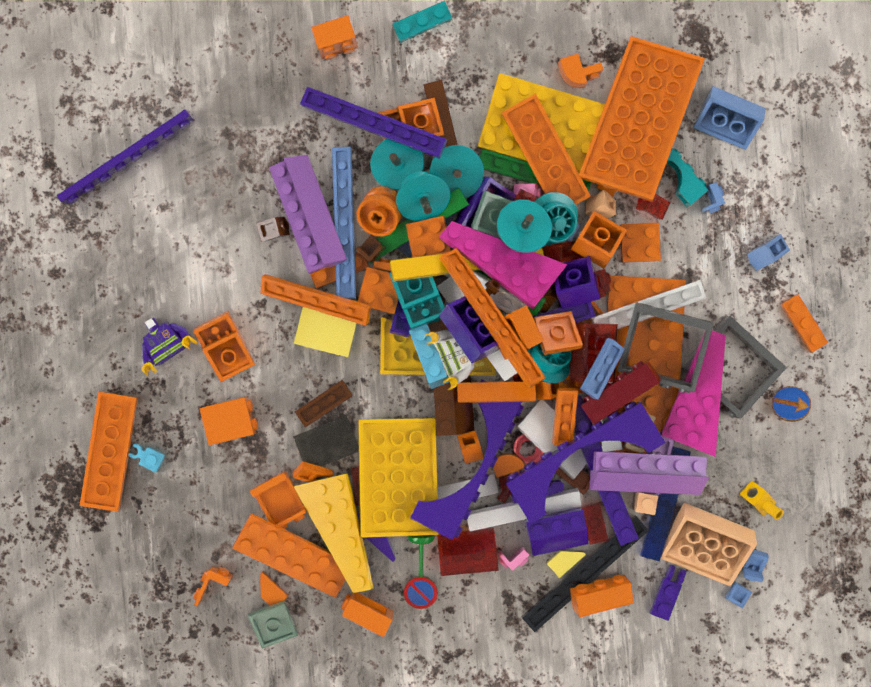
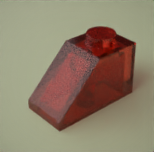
[542,242,584,263]

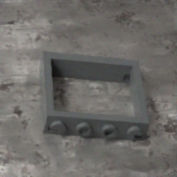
[617,302,714,394]
[681,316,787,419]

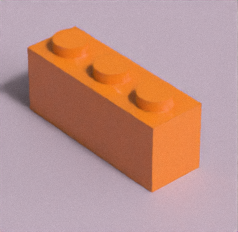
[570,575,634,618]

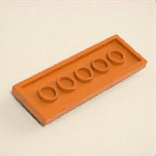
[501,93,591,205]
[80,391,138,512]
[232,513,346,598]

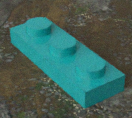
[392,0,452,43]

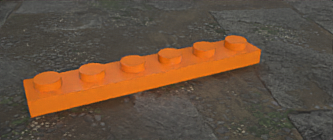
[260,274,371,326]

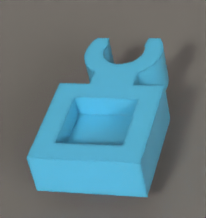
[128,443,166,473]

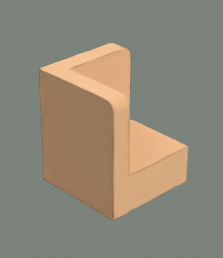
[586,190,616,218]

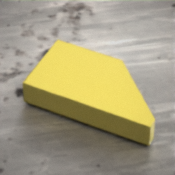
[546,550,586,578]

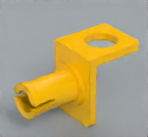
[740,481,784,520]

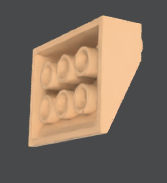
[660,503,757,586]

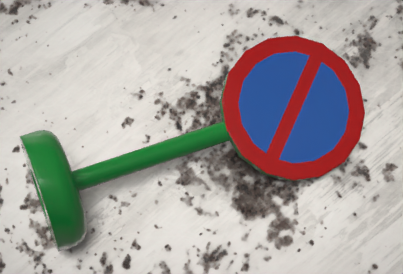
[404,535,438,609]

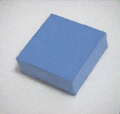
[725,581,752,609]

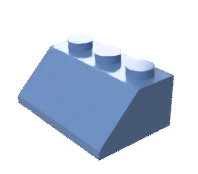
[693,86,766,150]

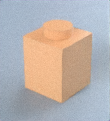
[632,492,658,515]

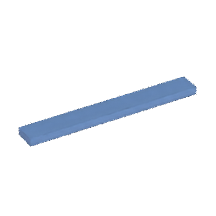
[332,147,357,299]

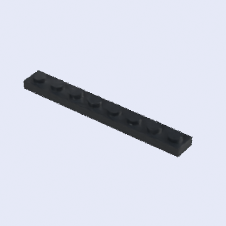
[521,515,649,632]

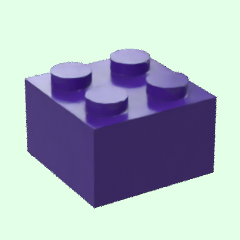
[555,256,600,309]

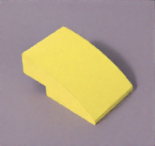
[294,307,357,357]

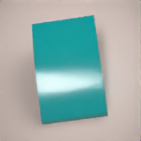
[389,273,445,330]

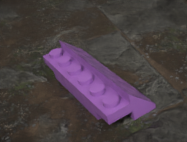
[269,155,347,274]
[590,451,709,495]

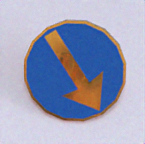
[772,386,811,422]

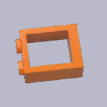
[341,592,394,637]

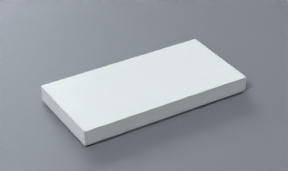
[516,400,587,479]

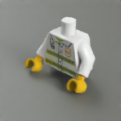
[424,330,474,390]

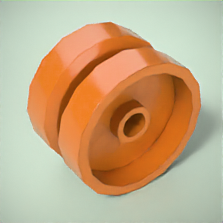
[357,186,403,237]

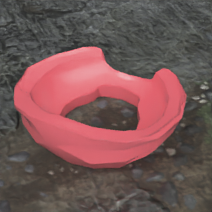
[513,434,544,464]

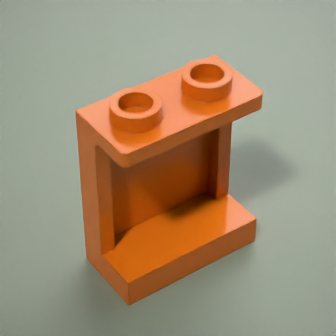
[199,396,258,446]
[250,470,307,529]

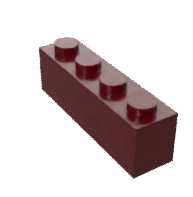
[581,360,661,424]

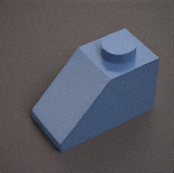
[747,234,790,271]

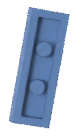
[580,338,625,400]

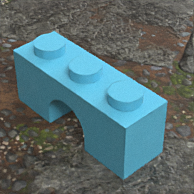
[409,324,449,389]

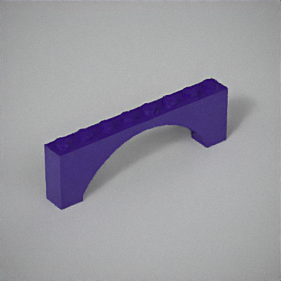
[410,379,524,540]
[505,401,665,524]

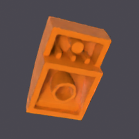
[378,98,444,141]
[193,311,255,382]

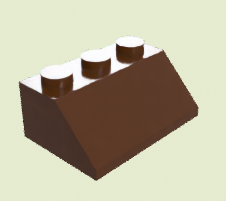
[433,375,475,436]

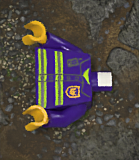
[142,318,197,376]

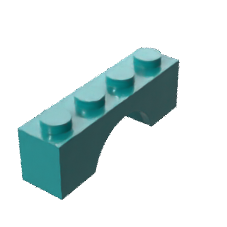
[667,148,708,208]

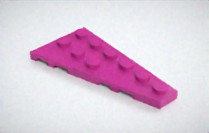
[439,221,567,310]
[661,330,726,457]

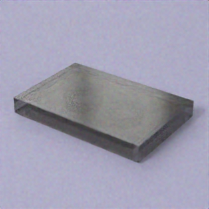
[293,415,359,466]

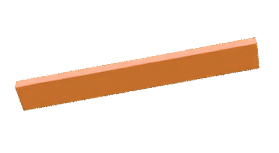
[439,248,546,389]

